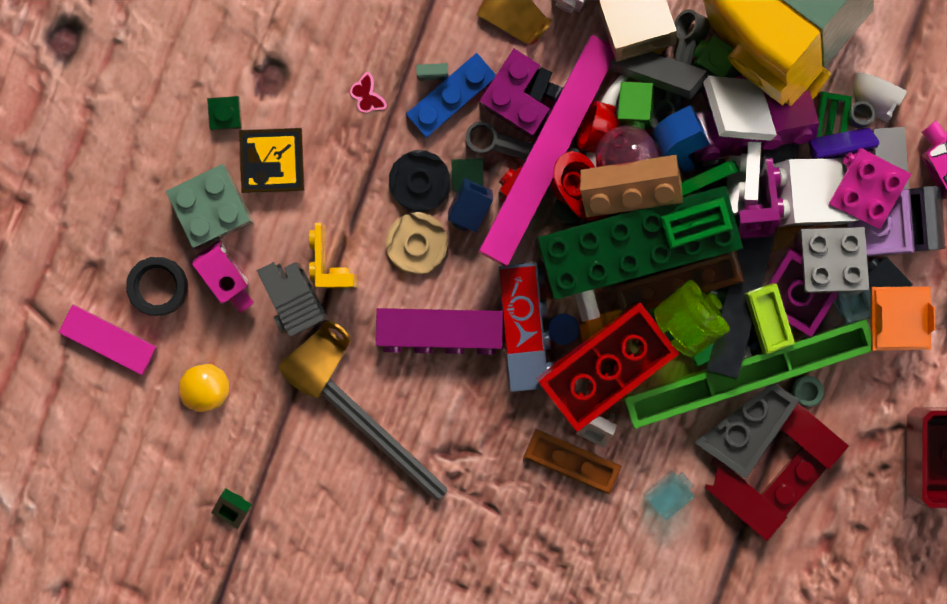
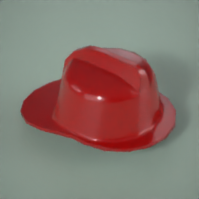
[551,151,609,222]

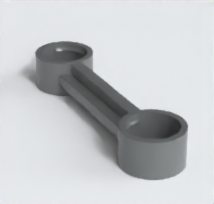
[652,9,710,129]
[466,121,583,161]

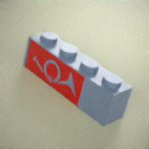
[498,262,552,392]

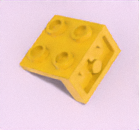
[309,223,357,288]

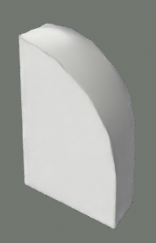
[853,72,907,122]

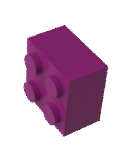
[766,247,839,337]

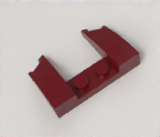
[704,403,849,541]

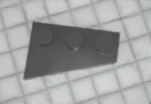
[694,383,800,478]

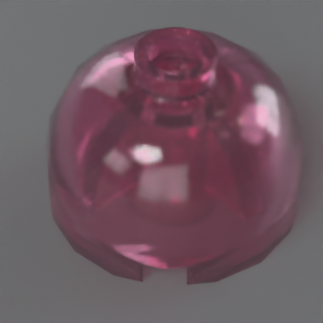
[595,125,660,167]

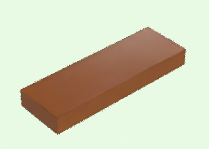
[523,428,622,495]

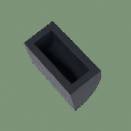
[904,186,946,252]

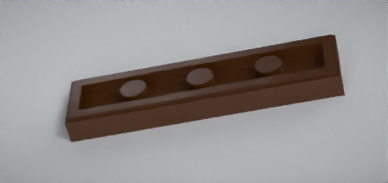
[614,251,745,311]

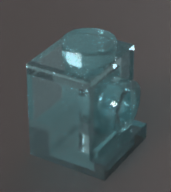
[835,288,871,324]

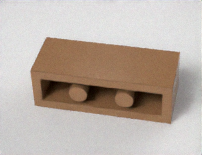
[580,155,683,218]

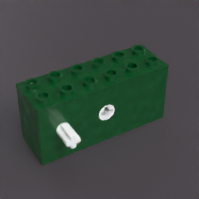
[535,186,743,322]

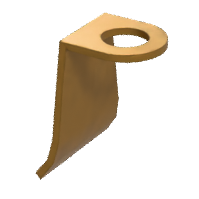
[477,0,552,45]
[278,321,351,398]

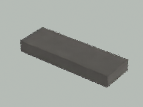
[610,52,708,99]

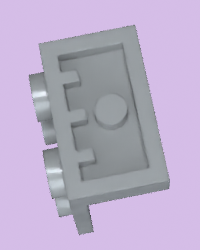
[794,227,869,293]

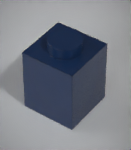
[448,178,493,233]

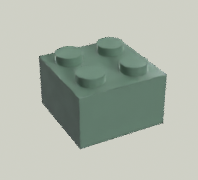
[166,164,254,249]

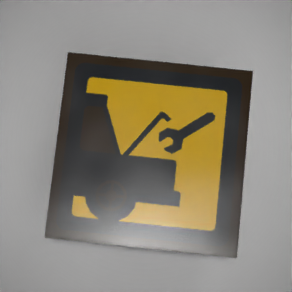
[239,128,304,193]

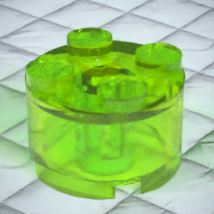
[654,280,730,357]

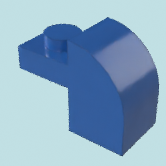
[652,105,710,173]

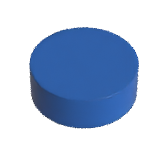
[548,314,579,345]

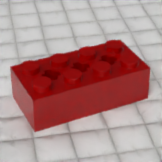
[536,301,680,432]

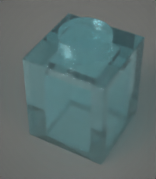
[643,470,695,521]

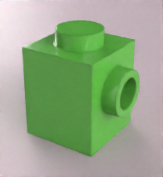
[692,35,734,77]
[618,82,655,132]

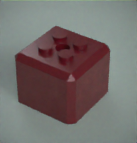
[906,407,947,508]

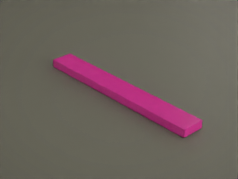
[478,34,614,267]

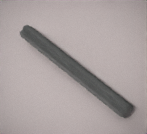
[320,378,447,501]

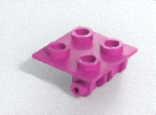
[829,148,911,229]

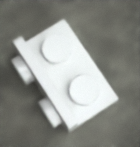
[727,142,761,215]

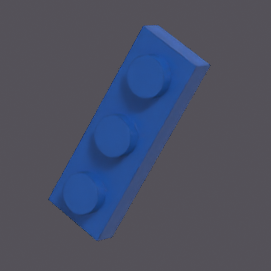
[406,53,496,138]

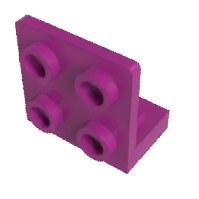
[736,158,784,239]

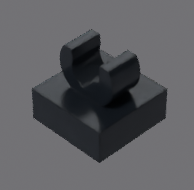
[528,67,563,102]

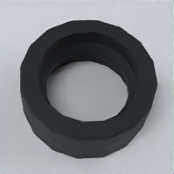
[126,257,188,316]

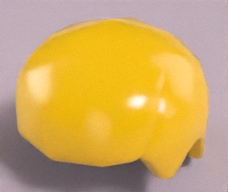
[178,364,229,412]

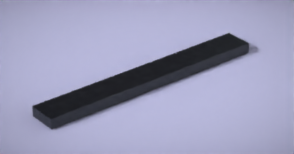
[706,142,799,380]

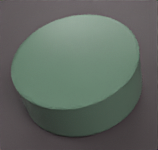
[791,376,824,407]

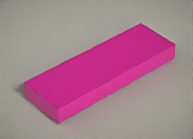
[58,304,157,375]

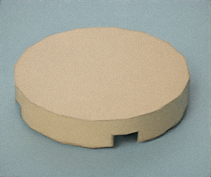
[386,212,448,275]

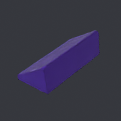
[808,127,880,159]

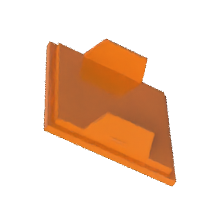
[871,287,935,351]

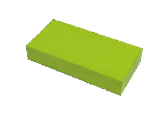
[744,283,795,354]

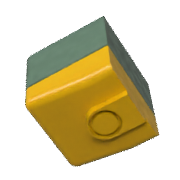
[703,0,874,106]

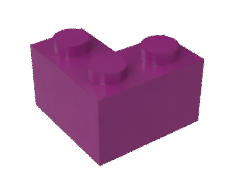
[479,48,550,139]

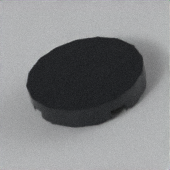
[389,150,450,212]

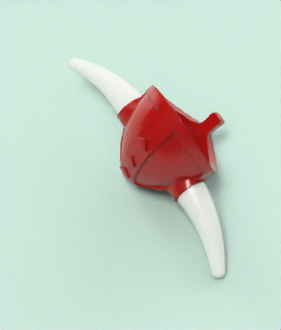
[575,74,629,168]

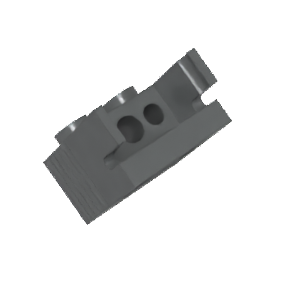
[256,262,328,337]

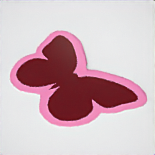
[350,72,387,113]

